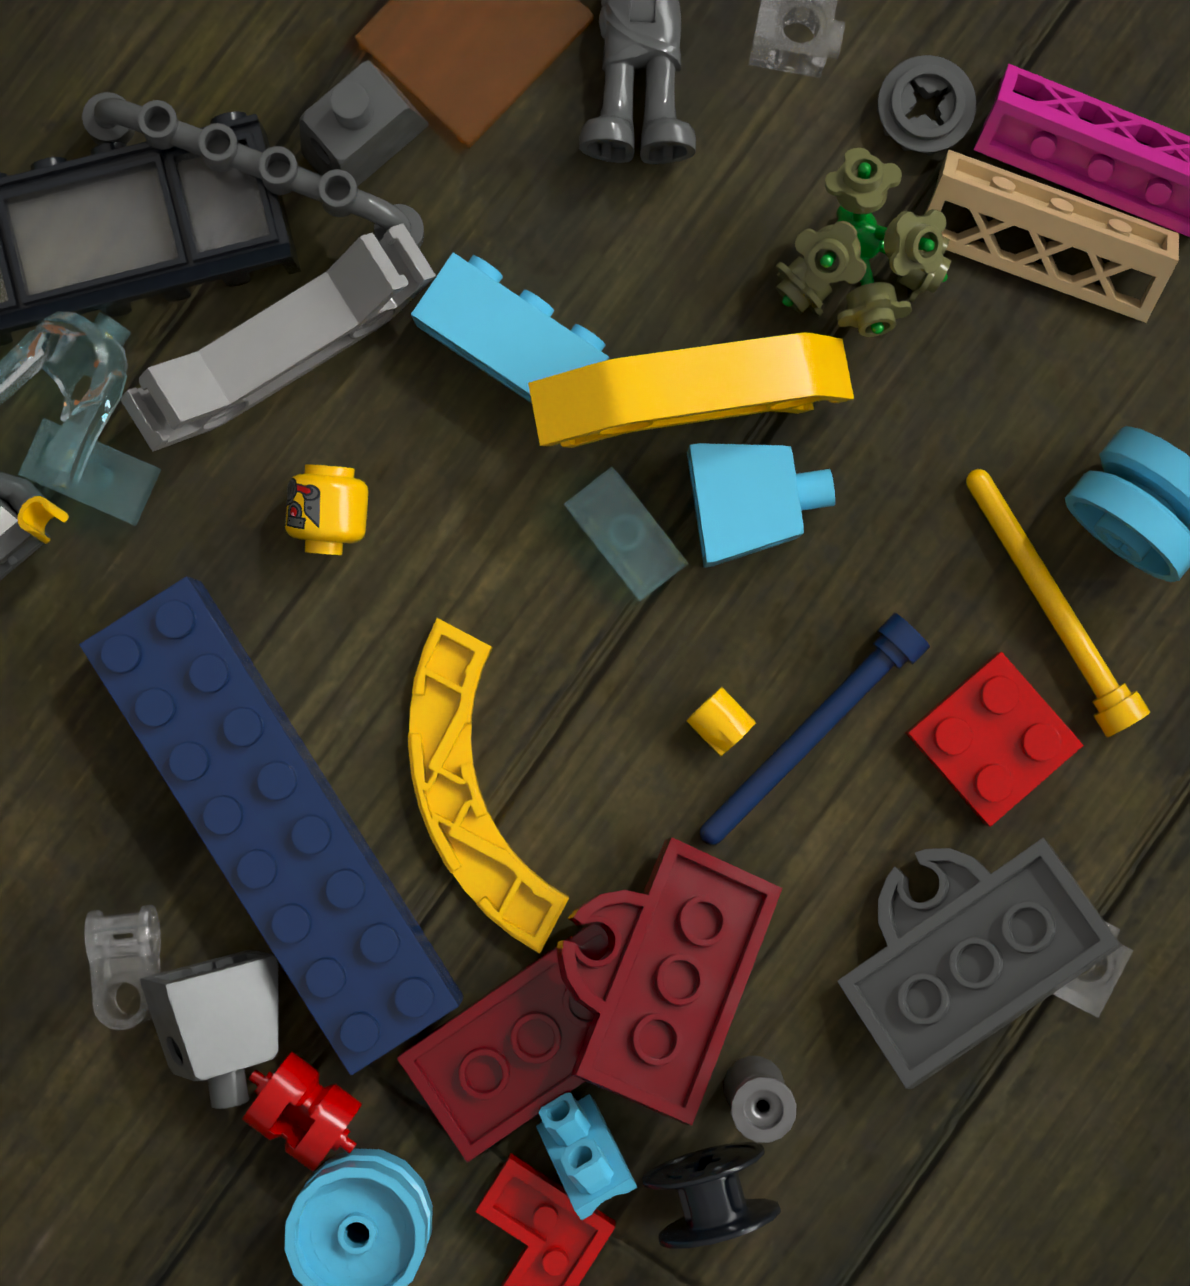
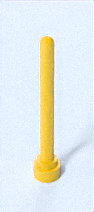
[966,469,1150,737]

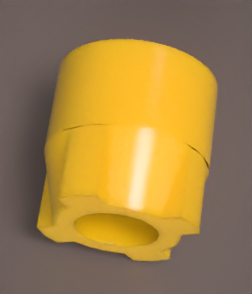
[686,687,756,757]

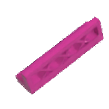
[974,64,1190,237]

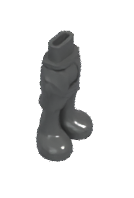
[579,0,696,164]

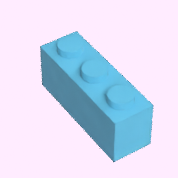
[411,252,609,404]

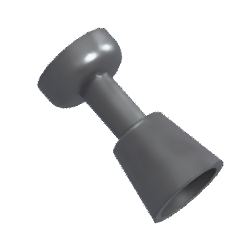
[724,1056,796,1143]

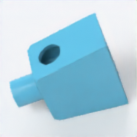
[687,443,835,567]

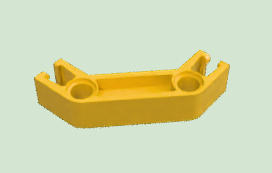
[528,333,854,448]

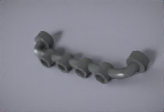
[82,92,424,249]

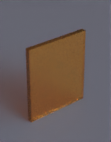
[355,0,594,148]

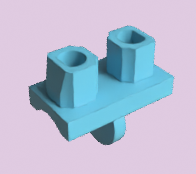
[536,1093,637,1220]

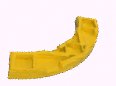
[408,618,569,954]

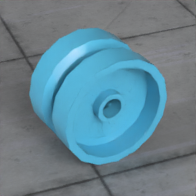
[1065,426,1190,582]
[285,1148,433,1286]

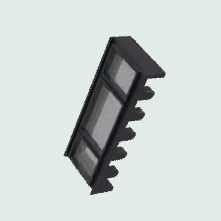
[0,111,301,346]

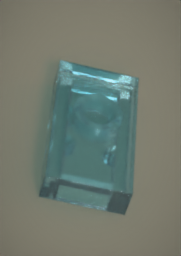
[18,418,161,526]
[564,466,689,603]

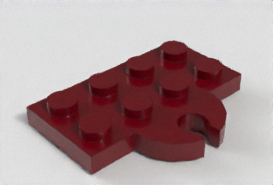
[557,837,783,1126]

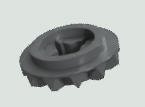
[876,55,976,156]

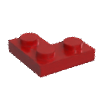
[475,1153,616,1286]

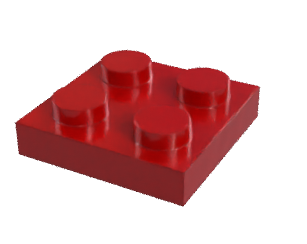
[905,652,1084,827]

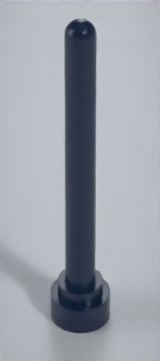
[700,612,930,845]

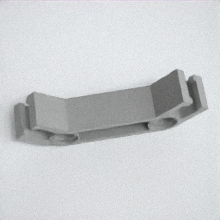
[120,224,436,452]

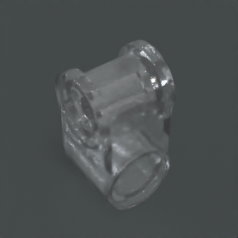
[85,905,161,1030]

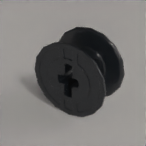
[642,1142,781,1249]

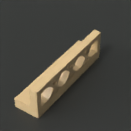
[924,150,1179,323]

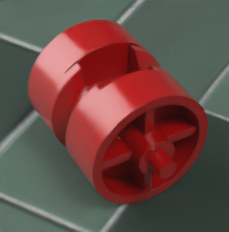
[242,1052,363,1172]

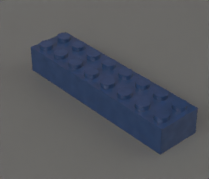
[79,576,464,1075]

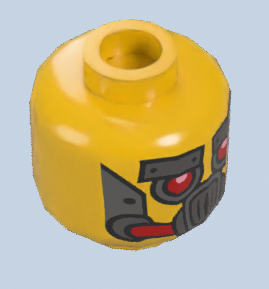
[285,464,369,555]

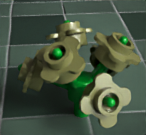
[775,148,951,337]

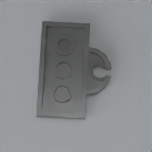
[837,838,1122,1089]

